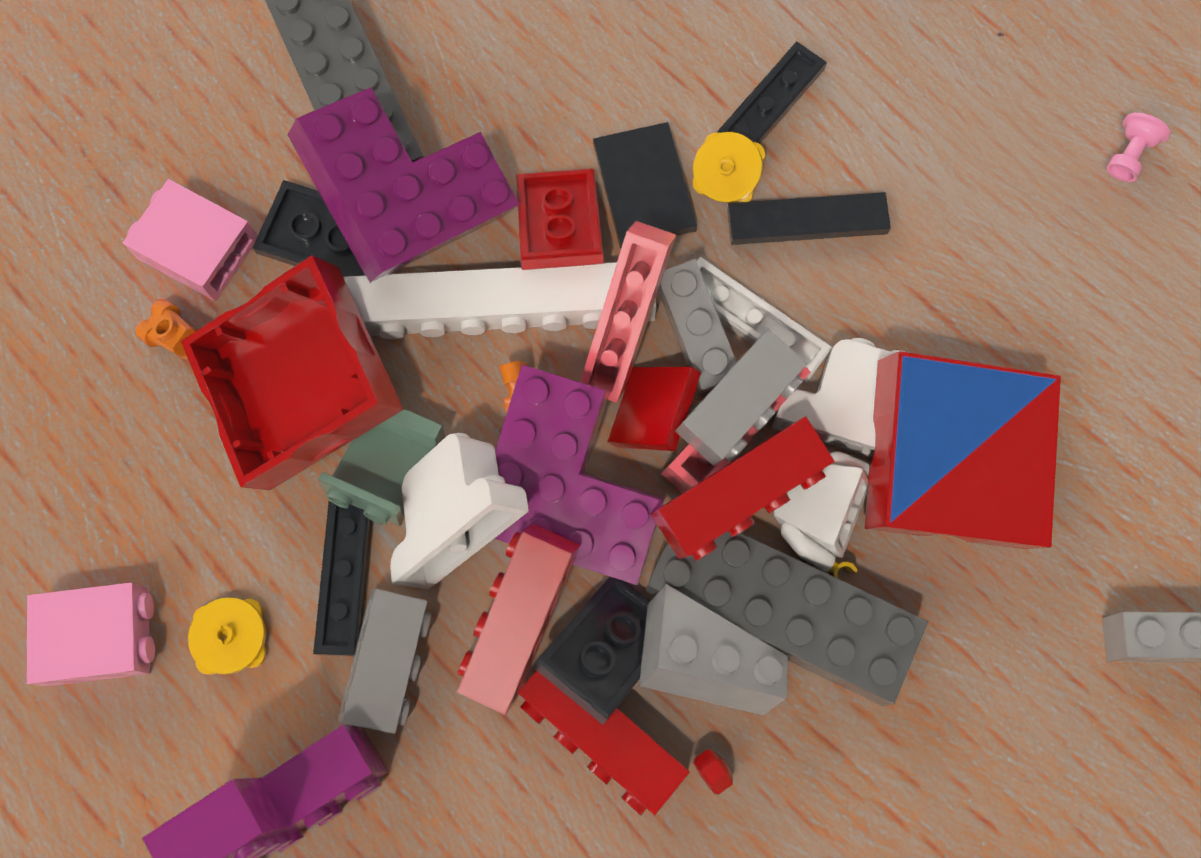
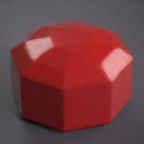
[692,749,733,795]

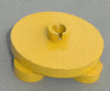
[692,132,766,203]
[188,598,267,675]

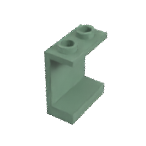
[318,409,445,526]

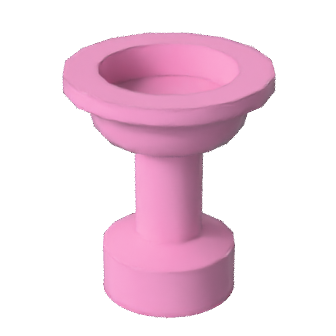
[1106,113,1170,182]

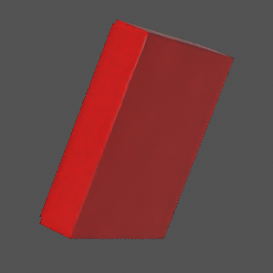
[607,367,701,451]

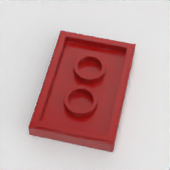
[516,169,603,270]

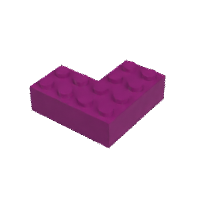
[287,87,519,283]
[494,365,665,585]
[142,724,389,858]

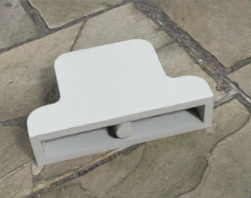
[771,338,906,459]
[390,433,529,590]

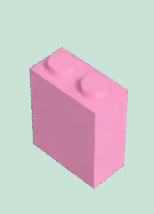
[123,179,258,302]
[27,583,155,686]

